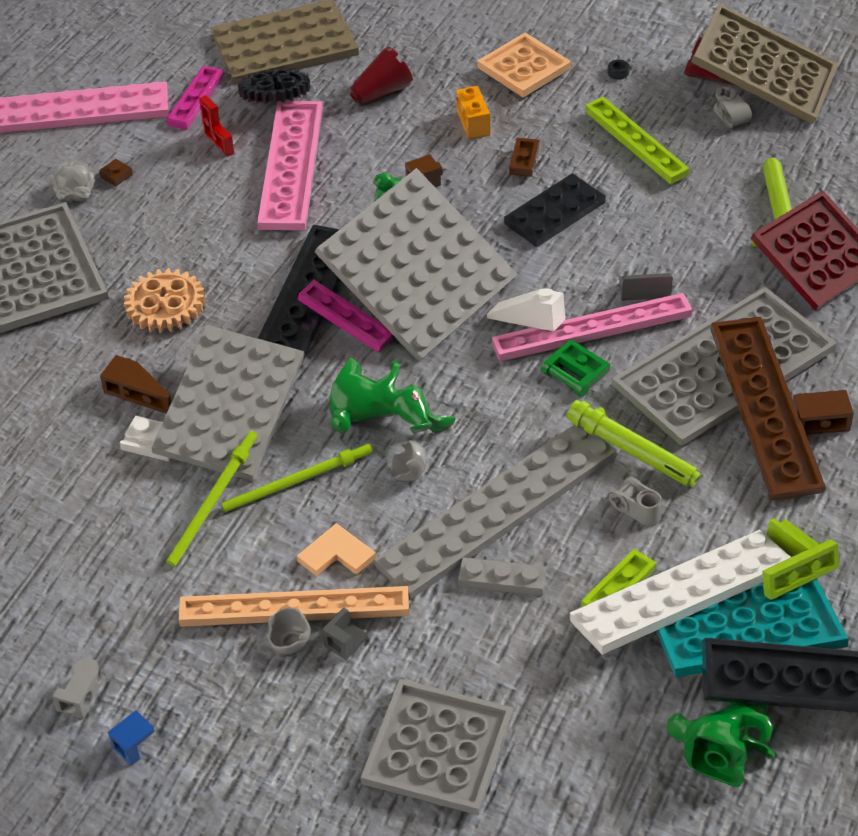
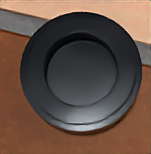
[607,59,630,80]

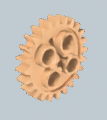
[124,268,205,333]

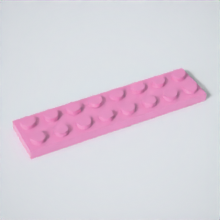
[0,82,169,133]
[257,101,323,231]

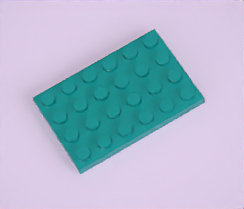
[656,578,849,678]

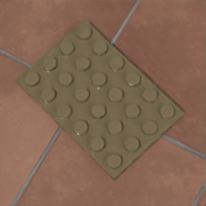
[211,0,359,84]
[691,3,838,124]

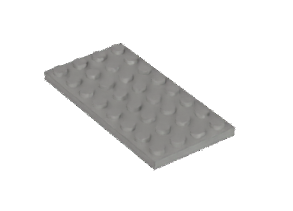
[612,287,837,447]

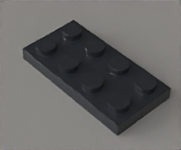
[504,173,606,247]

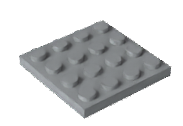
[361,679,514,815]

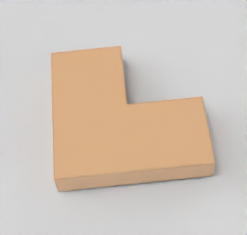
[297,523,376,576]

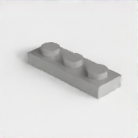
[458,557,546,596]

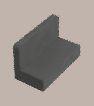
[619,273,673,301]

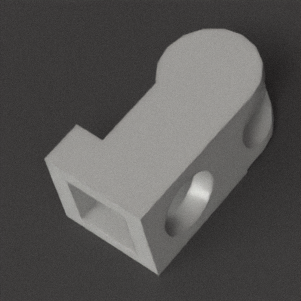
[52,658,102,719]

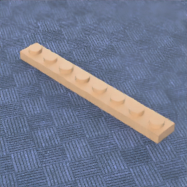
[179,586,409,627]

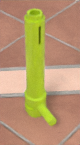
[751,158,792,247]
[566,400,701,487]

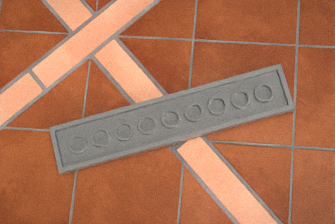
[374,425,617,600]

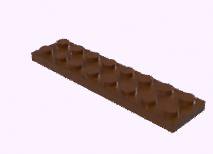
[710,317,826,500]

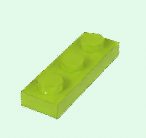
[762,539,840,600]
[581,548,657,607]

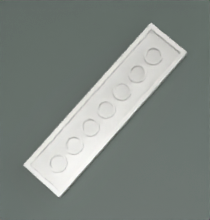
[570,530,791,655]

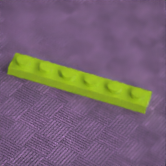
[585,97,690,185]

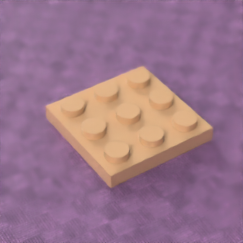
[477,33,571,98]

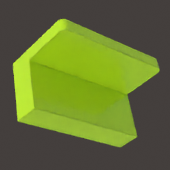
[766,518,819,557]

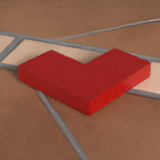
[199,95,235,157]

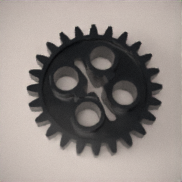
[237,68,310,104]

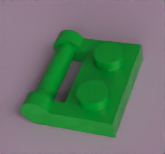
[540,339,610,397]

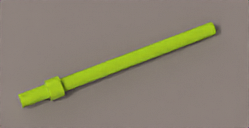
[166,431,258,567]
[221,443,373,513]

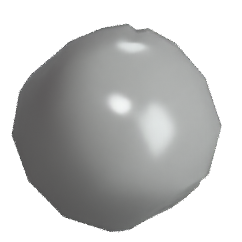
[391,440,427,482]
[266,607,311,655]

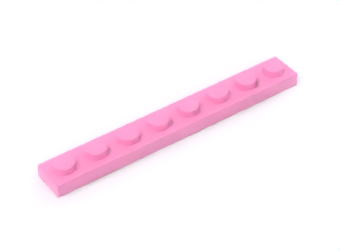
[492,293,692,361]

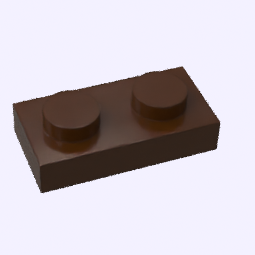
[509,137,540,177]

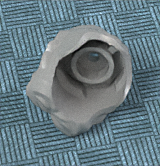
[52,161,95,203]

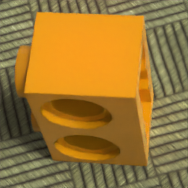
[456,86,490,139]

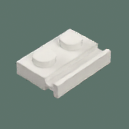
[120,416,171,462]

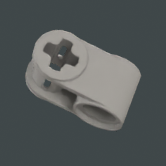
[714,86,752,128]
[609,477,662,526]

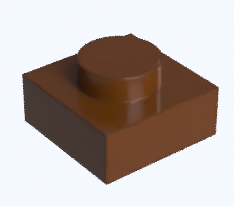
[99,159,133,187]

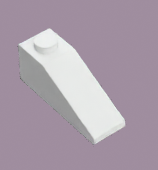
[487,288,565,331]

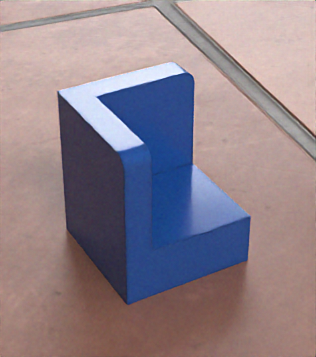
[108,710,155,766]

